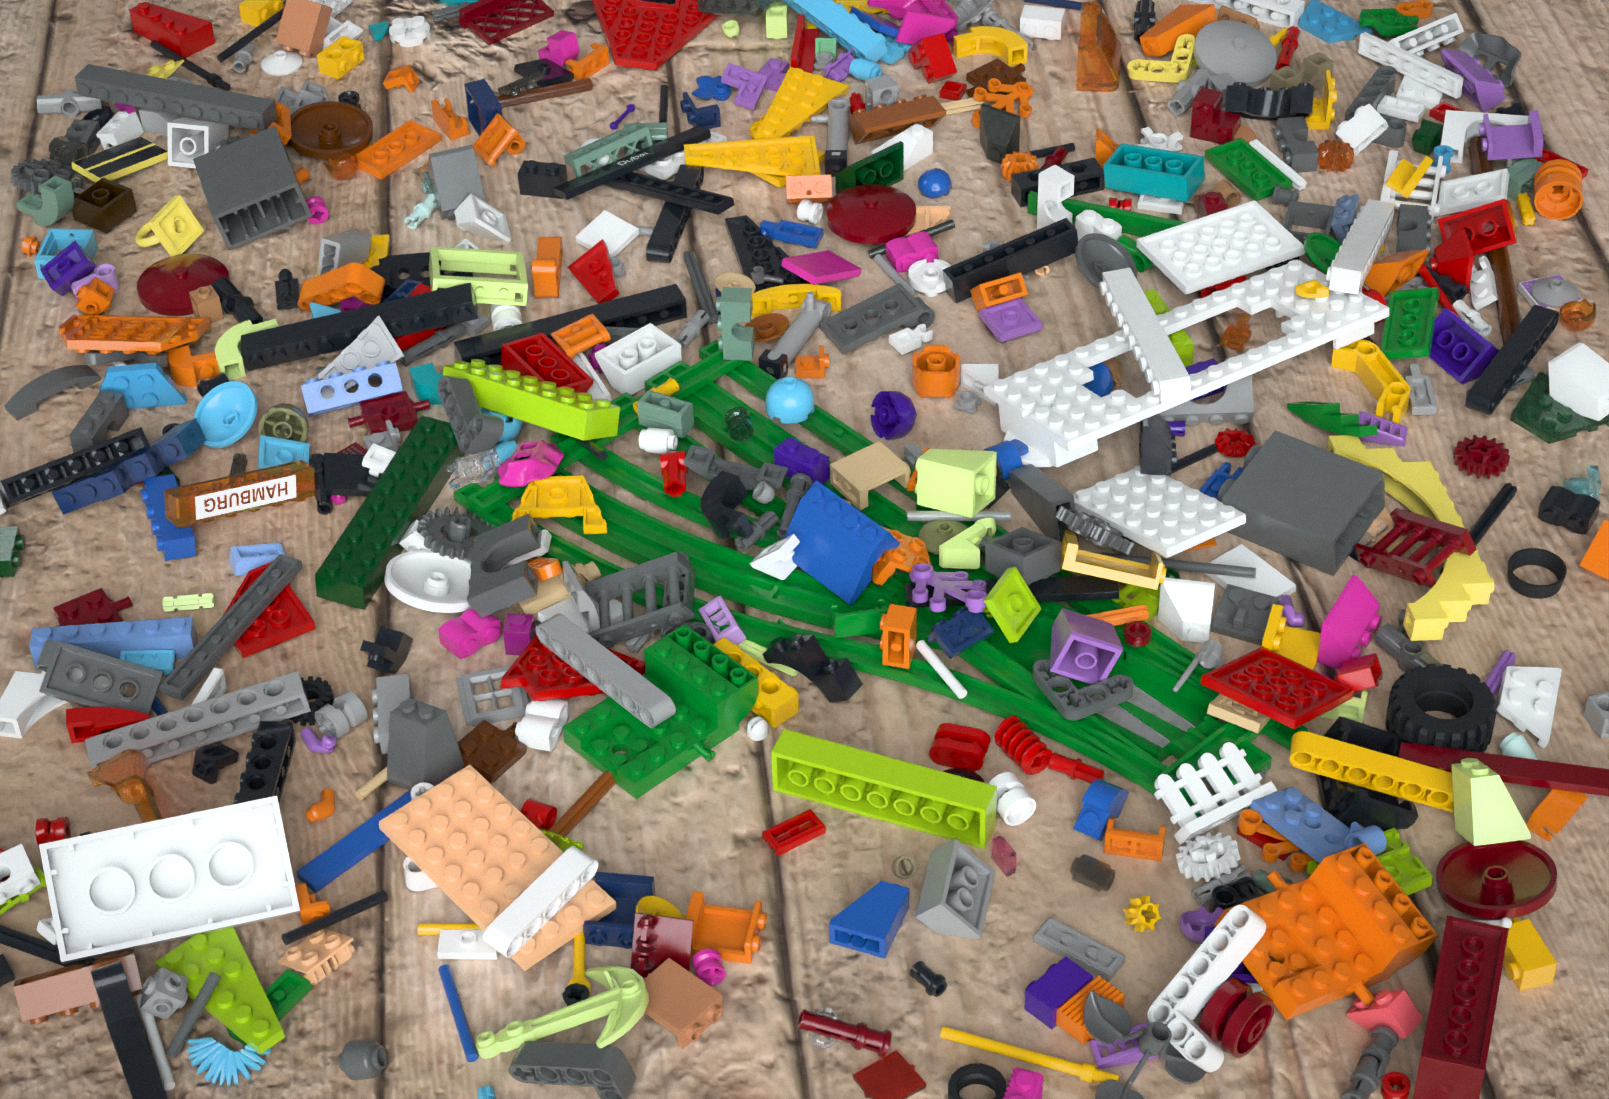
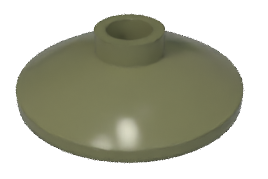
[919,519,967,555]

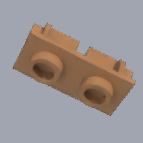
[1217,5,1260,30]

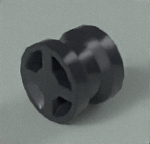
[338,91,361,109]

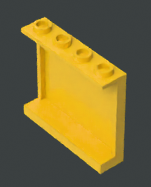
[1061,530,1166,590]

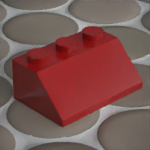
[1437,198,1517,256]

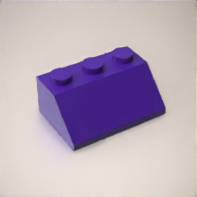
[1429,308,1500,385]

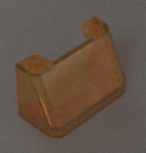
[1076,1,1121,92]
[87,749,174,823]

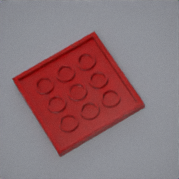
[1200,646,1354,729]

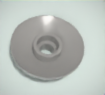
[1531,278,1579,308]

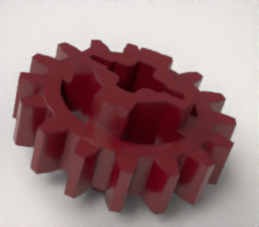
[1453,435,1510,479]

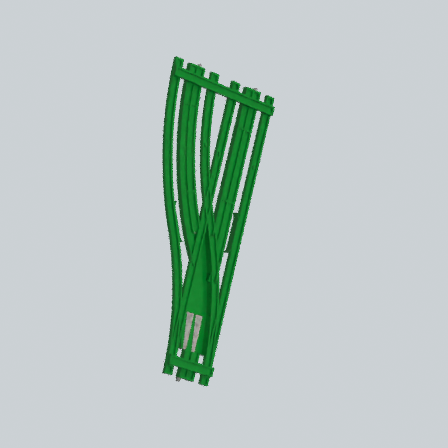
[453,340,1308,818]

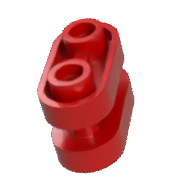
[929,723,991,771]

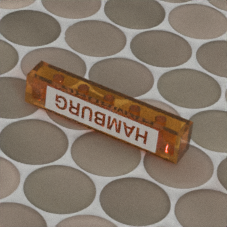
[164,460,315,528]

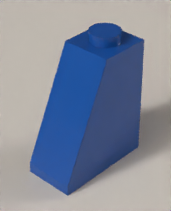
[829,881,909,959]

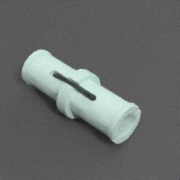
[404,194,437,229]

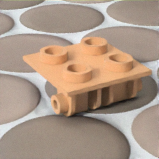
[276,928,355,985]

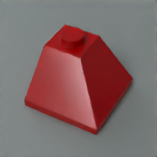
[1429,229,1474,294]

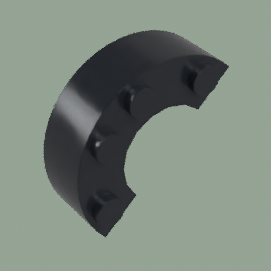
[1225,82,1314,121]

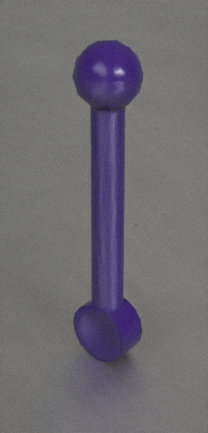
[610,104,635,130]

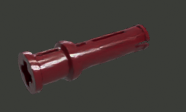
[797,1009,892,1057]

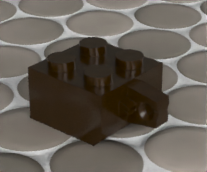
[72,178,137,233]

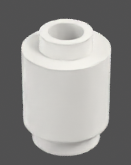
[639,427,678,454]

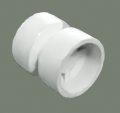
[490,304,523,331]
[988,772,1036,826]

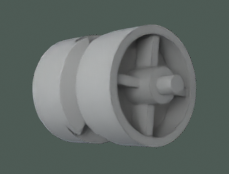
[315,691,367,740]

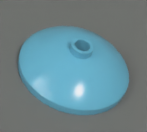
[193,381,258,448]

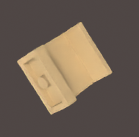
[830,441,911,510]

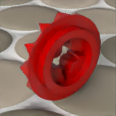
[1215,428,1255,457]

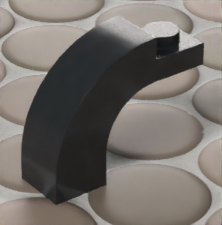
[701,471,754,540]

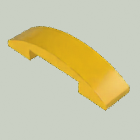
[751,284,841,317]

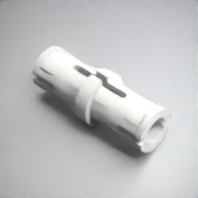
[1453,300,1492,338]

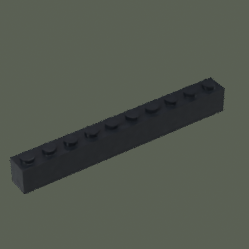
[241,283,479,371]
[454,284,687,366]

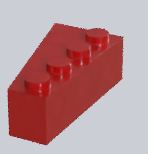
[129,2,215,58]

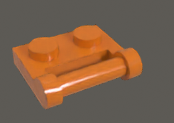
[473,113,520,167]
[551,313,611,359]

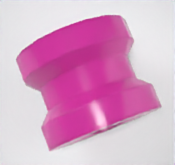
[306,196,329,224]
[692,949,726,986]

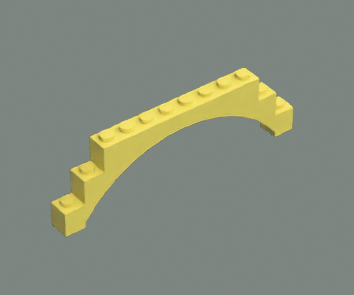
[1326,435,1494,641]

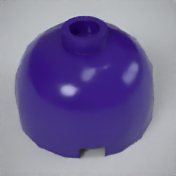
[871,391,917,440]

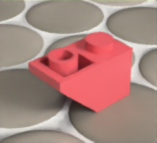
[1346,989,1424,1039]

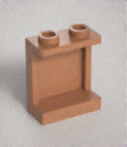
[644,958,723,1049]

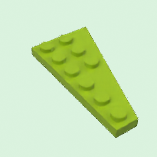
[155,927,285,1055]

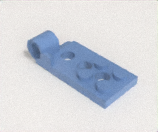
[1250,787,1387,863]

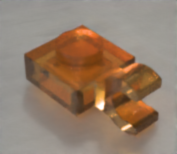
[1220,313,1251,352]

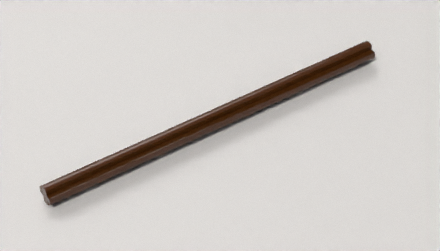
[1468,136,1521,345]

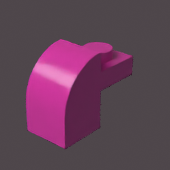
[538,30,579,67]

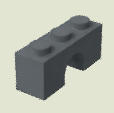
[1273,116,1319,173]
[1396,204,1432,263]
[69,390,129,453]

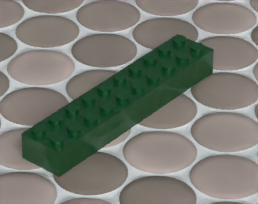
[315,415,465,610]

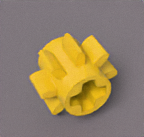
[1123,896,1162,932]

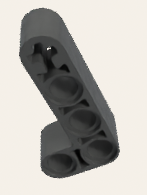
[438,376,504,455]
[660,552,716,644]
[509,1041,636,1099]

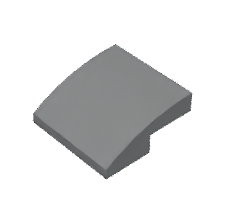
[562,561,600,632]

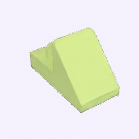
[939,522,985,569]

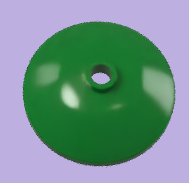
[1304,232,1342,275]

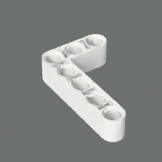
[1147,905,1266,1072]

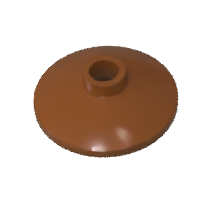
[745,313,789,342]

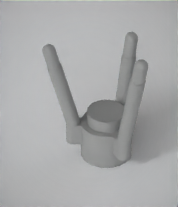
[1173,640,1225,692]

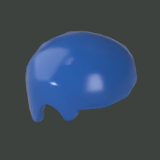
[918,168,952,198]

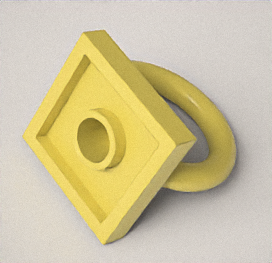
[135,195,204,257]

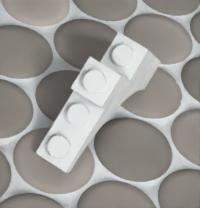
[0,668,130,739]

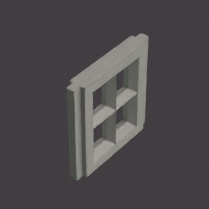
[456,666,529,727]

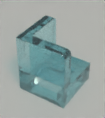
[1564,465,1601,499]

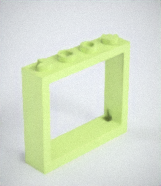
[429,246,528,306]

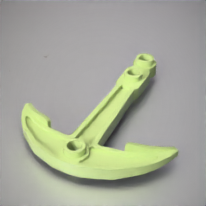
[475,966,649,1059]

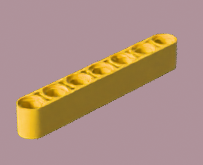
[1290,731,1454,813]

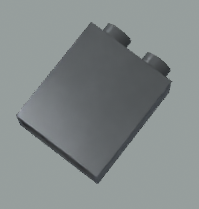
[193,126,312,250]
[1217,430,1385,576]

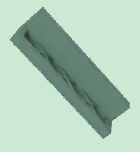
[564,122,653,178]

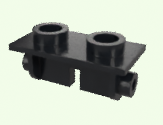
[275,269,299,310]

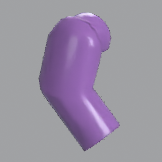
[1279,595,1304,628]
[300,727,337,754]

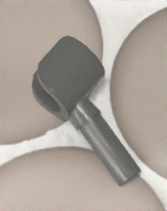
[751,266,784,285]

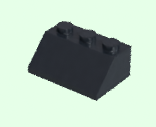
[1139,414,1177,475]

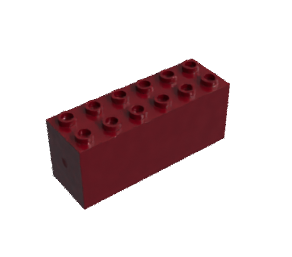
[1413,915,1509,1099]

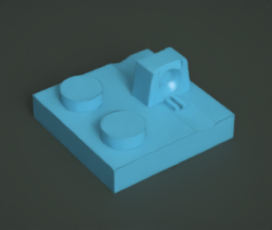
[257,435,310,482]

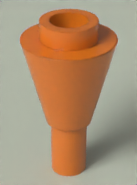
[505,135,525,155]

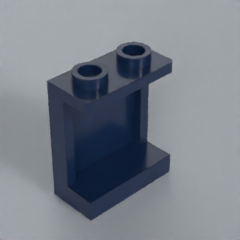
[583,872,656,949]

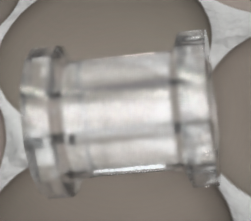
[808,1007,840,1049]

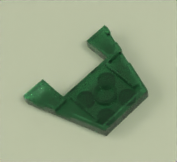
[1510,371,1609,444]

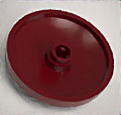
[826,184,916,244]
[137,254,230,316]
[1436,840,1557,919]

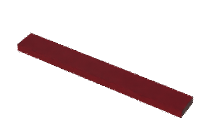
[1398,742,1609,796]

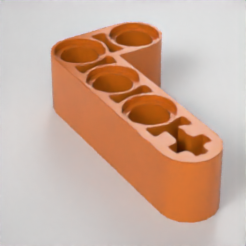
[532,236,563,298]
[297,262,385,311]

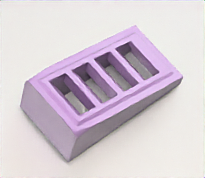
[699,595,746,645]

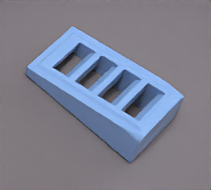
[229,543,286,576]

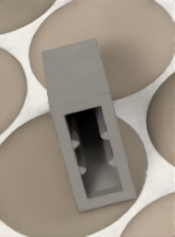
[317,230,372,276]

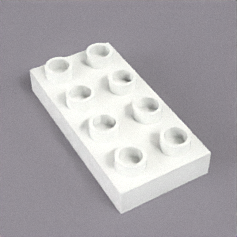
[39,796,300,964]

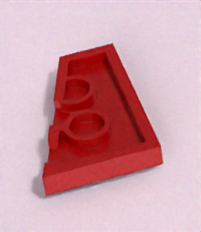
[567,239,620,304]

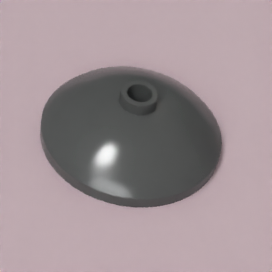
[1075,233,1137,288]

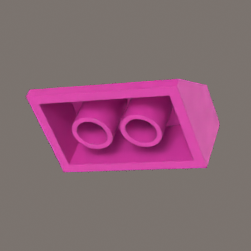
[1317,575,1382,669]

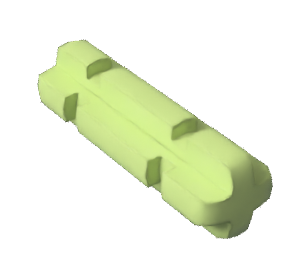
[162,593,215,612]

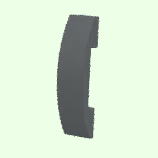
[4,365,101,421]
[684,445,788,490]

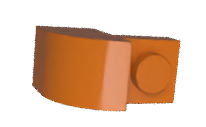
[165,345,219,387]

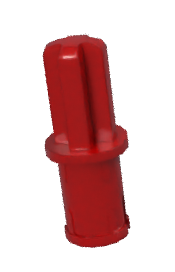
[849,92,865,115]
[1048,752,1105,783]

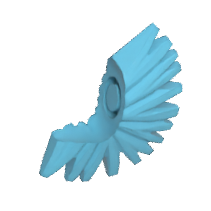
[187,1036,271,1086]

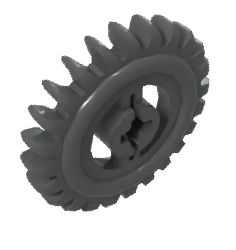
[417,507,495,560]

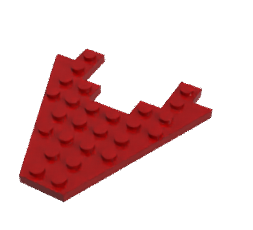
[591,0,736,70]

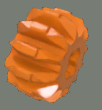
[1001,151,1039,183]

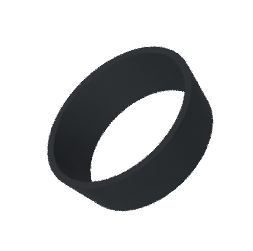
[1508,548,1567,599]

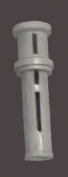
[982,9,1033,52]

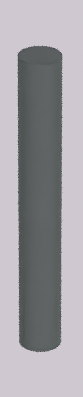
[165,972,221,1058]

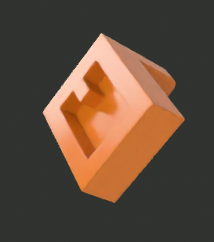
[383,65,420,93]
[796,345,829,379]
[295,883,330,925]

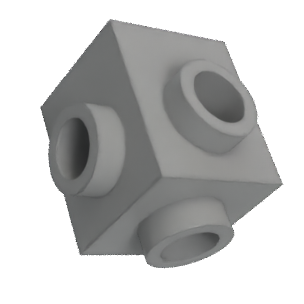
[139,967,188,1020]

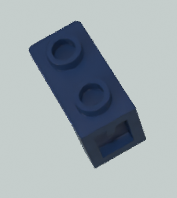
[680,92,721,129]

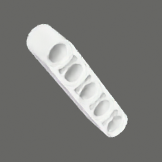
[483,846,599,958]

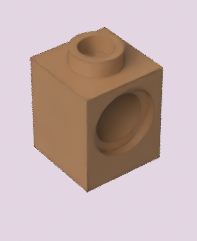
[189,285,224,323]

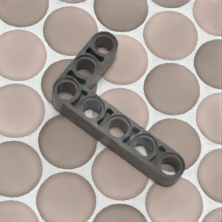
[1345,66,1407,148]

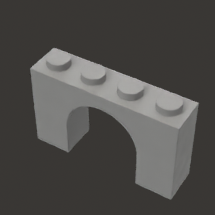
[1150,358,1255,426]

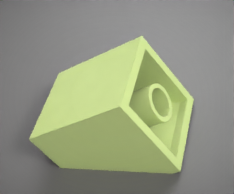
[915,449,997,518]
[1451,758,1531,846]

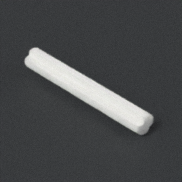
[1249,139,1307,191]

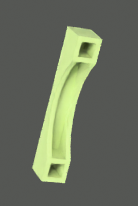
[766,0,789,40]

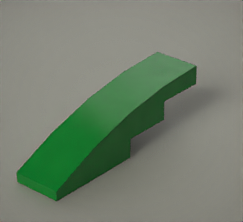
[1287,401,1378,437]

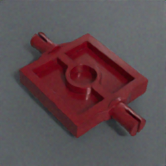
[347,391,431,435]
[53,588,133,627]

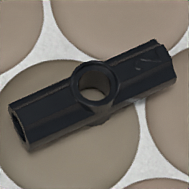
[1133,0,1155,45]
[212,277,264,325]

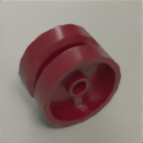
[1199,977,1275,1058]

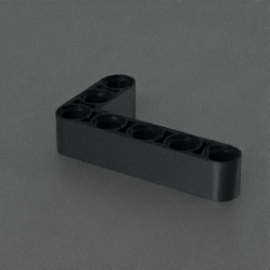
[90,961,167,1099]

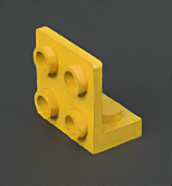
[1305,70,1337,130]
[1262,604,1321,670]

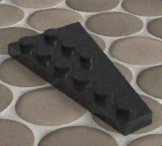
[725,215,818,293]

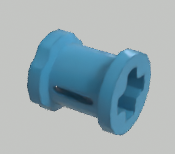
[1431,145,1454,174]

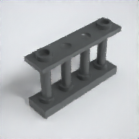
[585,551,694,648]

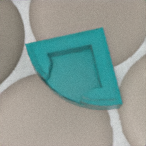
[368,21,389,41]

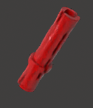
[1276,26,1300,70]

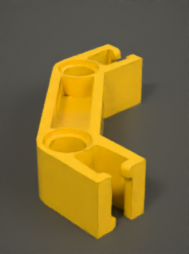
[1331,339,1411,424]

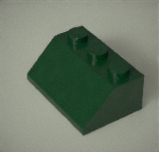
[835,141,904,194]

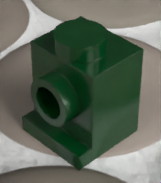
[1412,119,1443,156]

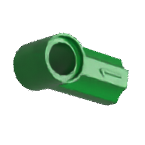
[1118,235,1155,273]

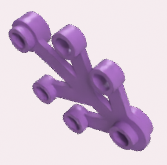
[910,563,987,613]

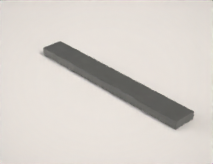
[159,554,303,701]

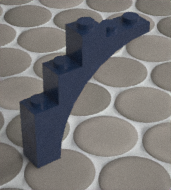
[52,418,207,515]

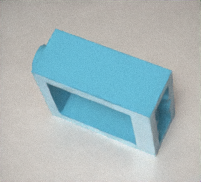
[34,228,98,279]

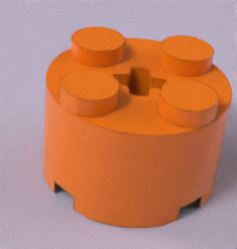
[912,344,960,398]

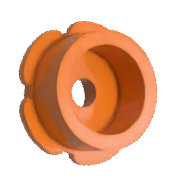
[21,235,40,257]

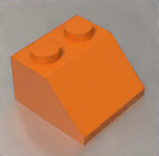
[1364,249,1430,298]

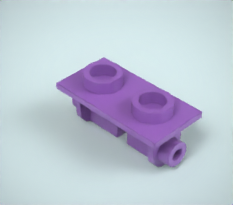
[824,49,855,83]

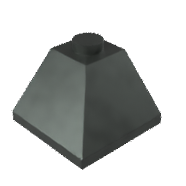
[980,104,1020,164]

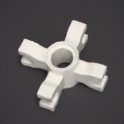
[1137,127,1183,152]

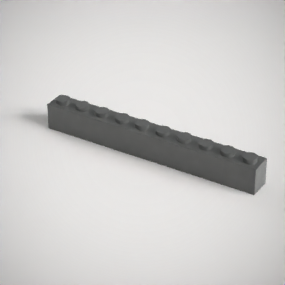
[75,64,278,131]

